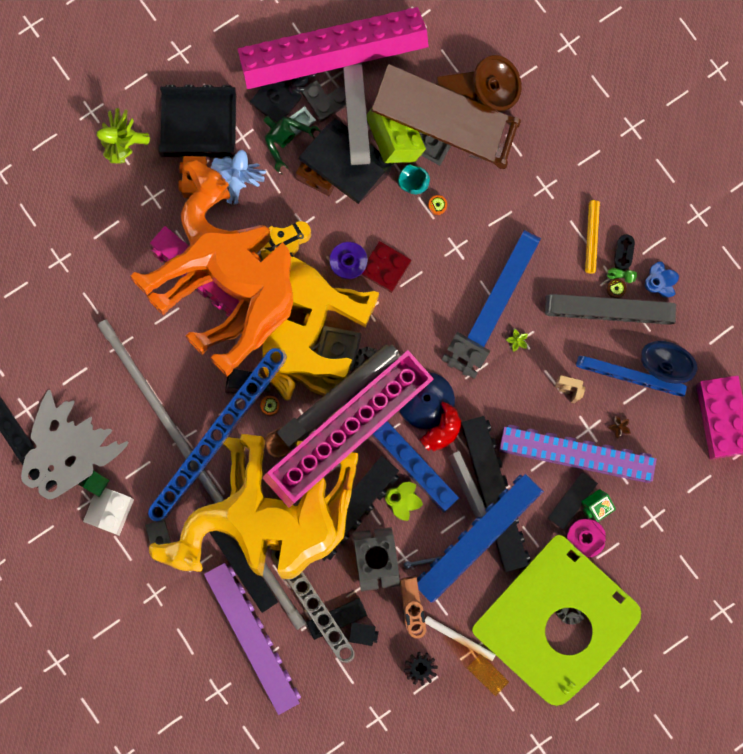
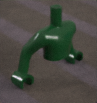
[263,116,321,174]

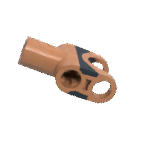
[399,576,426,638]

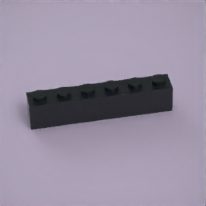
[322,456,399,562]

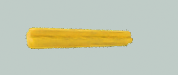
[585,200,600,274]

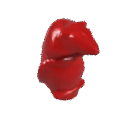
[419,402,462,452]

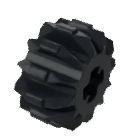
[404,652,438,686]

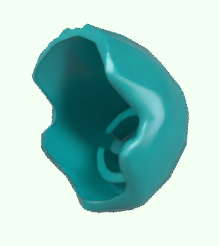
[398,164,430,195]

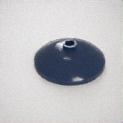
[641,341,697,384]
[399,372,455,429]

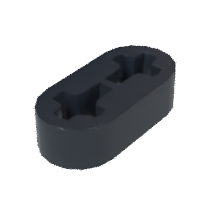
[614,234,635,271]

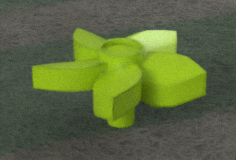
[506,329,528,352]

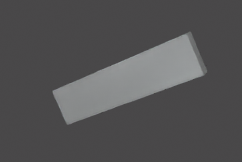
[448,451,487,518]

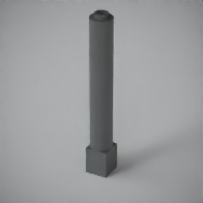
[277,344,399,450]

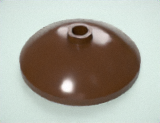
[473,55,522,111]

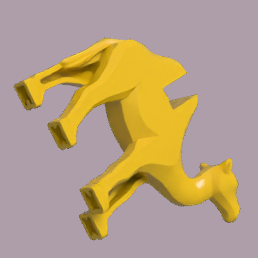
[149,434,358,579]

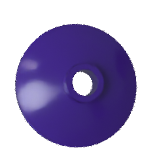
[330,242,368,279]

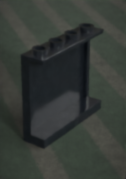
[159,84,237,158]

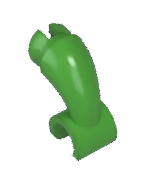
[607,268,637,283]

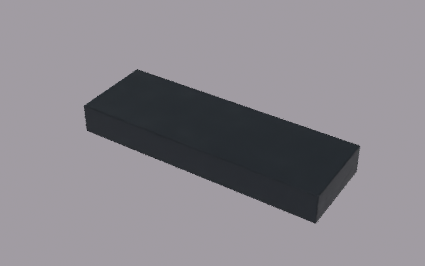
[548,472,598,530]
[306,598,368,640]

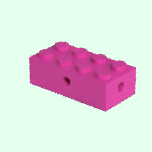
[696,376,743,460]

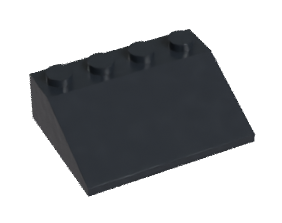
[298,118,394,204]

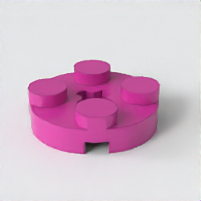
[566,519,606,558]

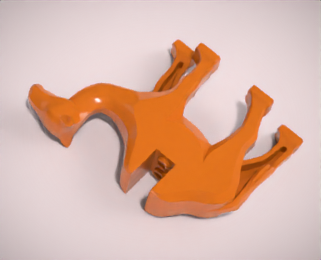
[130,160,293,377]

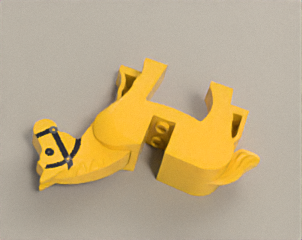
[260,221,379,401]

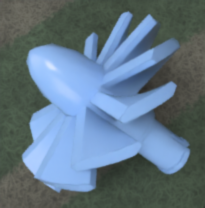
[211,150,266,204]

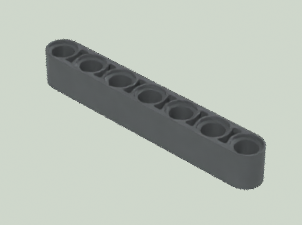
[545,294,676,325]

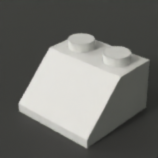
[83,488,134,536]

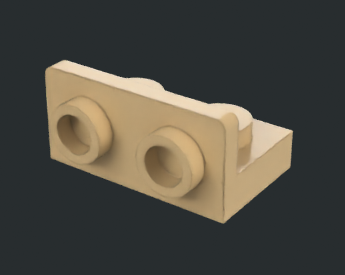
[555,375,585,404]

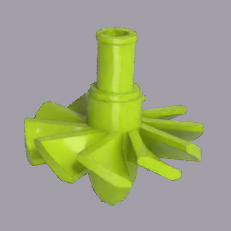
[96,108,150,164]

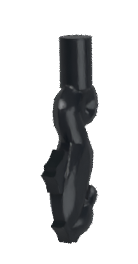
[289,73,317,95]

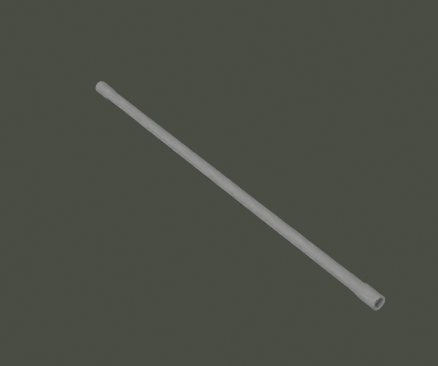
[97,319,307,630]

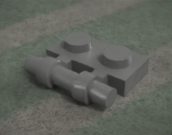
[442,332,490,379]

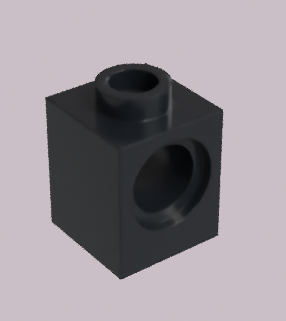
[349,622,379,646]

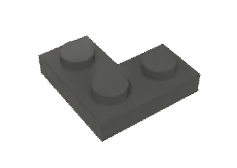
[301,80,346,122]

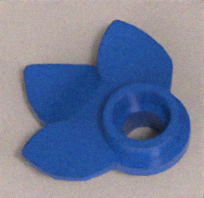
[645,262,679,298]

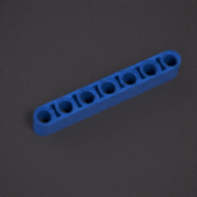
[468,230,541,347]

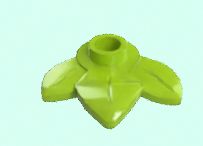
[385,482,423,521]

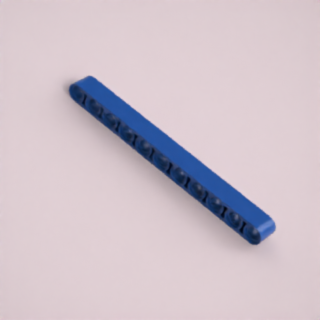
[148,348,287,521]

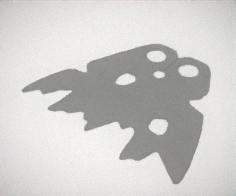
[21,390,129,499]

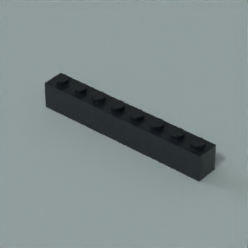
[461,416,530,573]

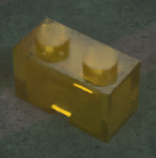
[466,654,509,696]

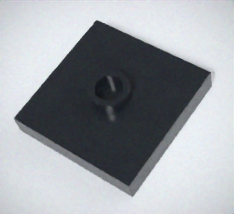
[250,81,302,123]

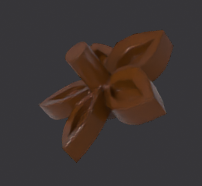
[608,416,631,439]

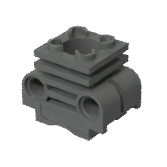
[353,527,400,592]

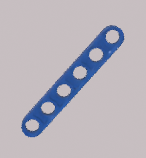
[576,356,687,396]

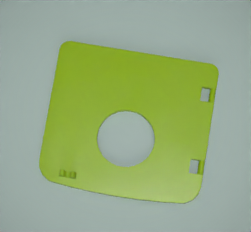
[472,535,641,706]

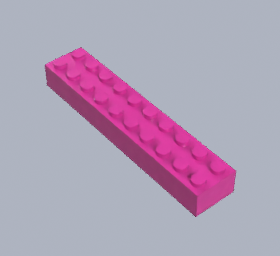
[237,7,429,89]
[263,350,434,508]

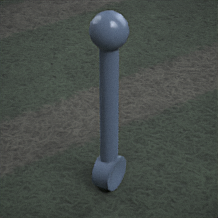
[404,556,443,569]

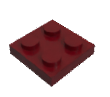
[361,241,412,293]

